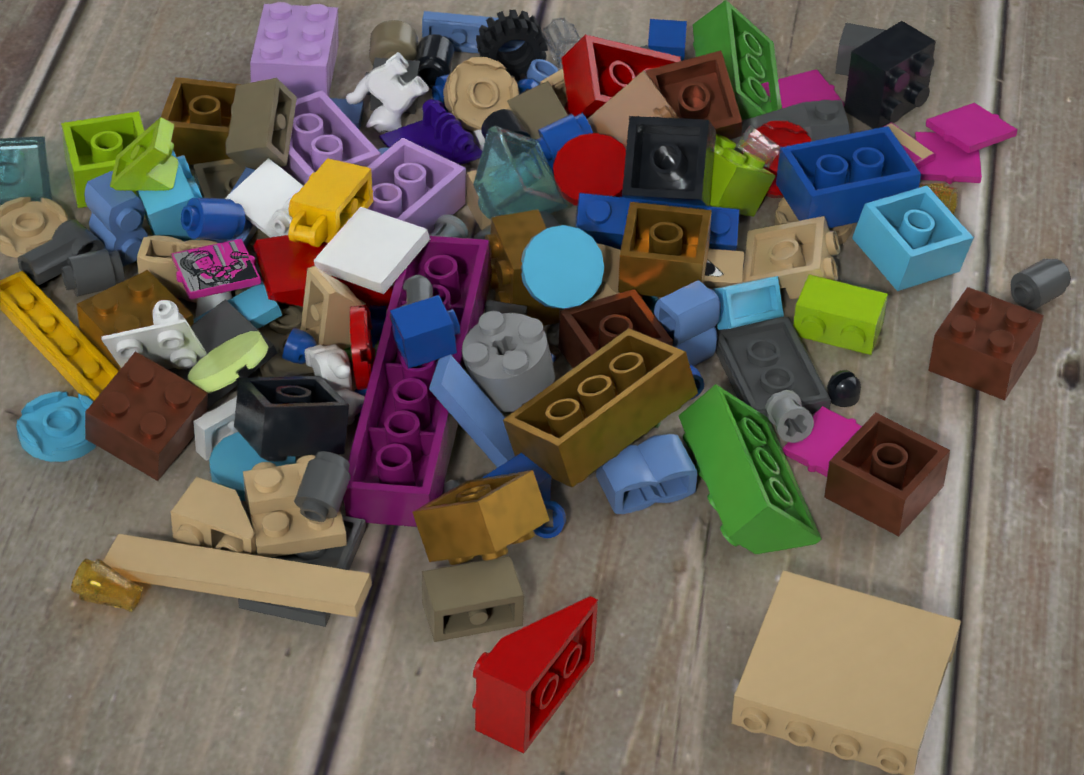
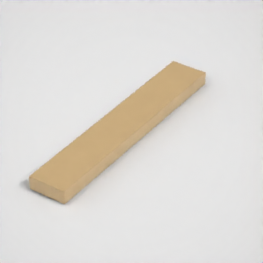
[101,534,372,617]

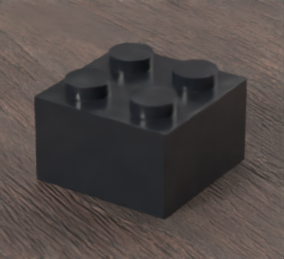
[844,21,936,129]
[622,116,716,206]
[234,376,349,462]

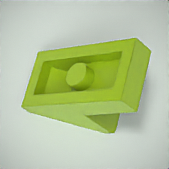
[110,117,178,191]

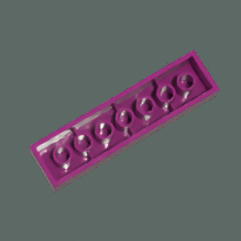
[343,236,492,527]

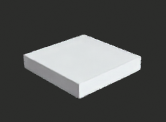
[314,207,430,294]

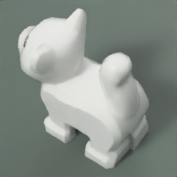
[346,52,429,133]
[304,344,365,425]

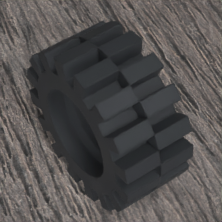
[476,10,548,81]

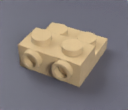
[742,216,840,299]
[243,455,347,558]

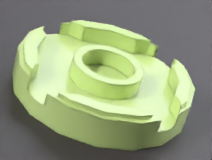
[187,331,269,393]

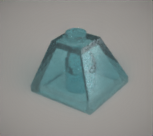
[473,125,568,219]
[0,136,52,205]

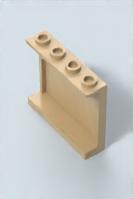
[731,570,961,775]

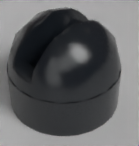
[827,370,861,407]

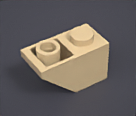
[171,477,256,555]

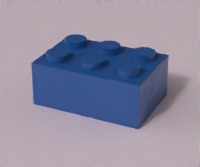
[776,126,921,228]

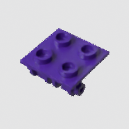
[379,99,484,165]

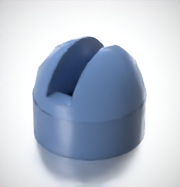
[527,59,558,85]

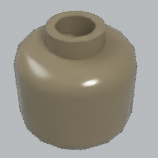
[369,20,418,65]

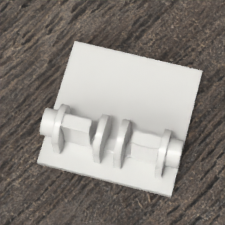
[225,158,307,238]
[101,300,207,369]

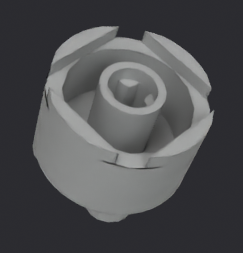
[462,311,555,412]

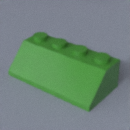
[693,0,782,121]
[679,384,822,554]

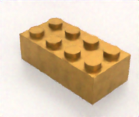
[503,328,698,488]

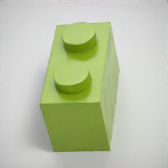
[793,274,888,355]

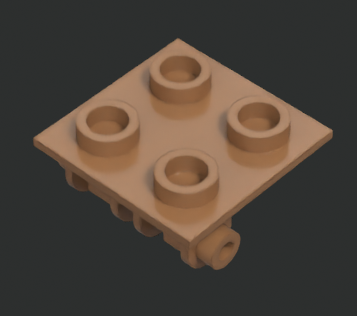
[587,71,679,148]

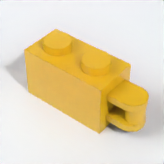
[288,158,373,247]

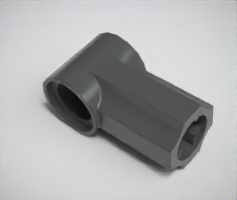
[17,220,105,286]

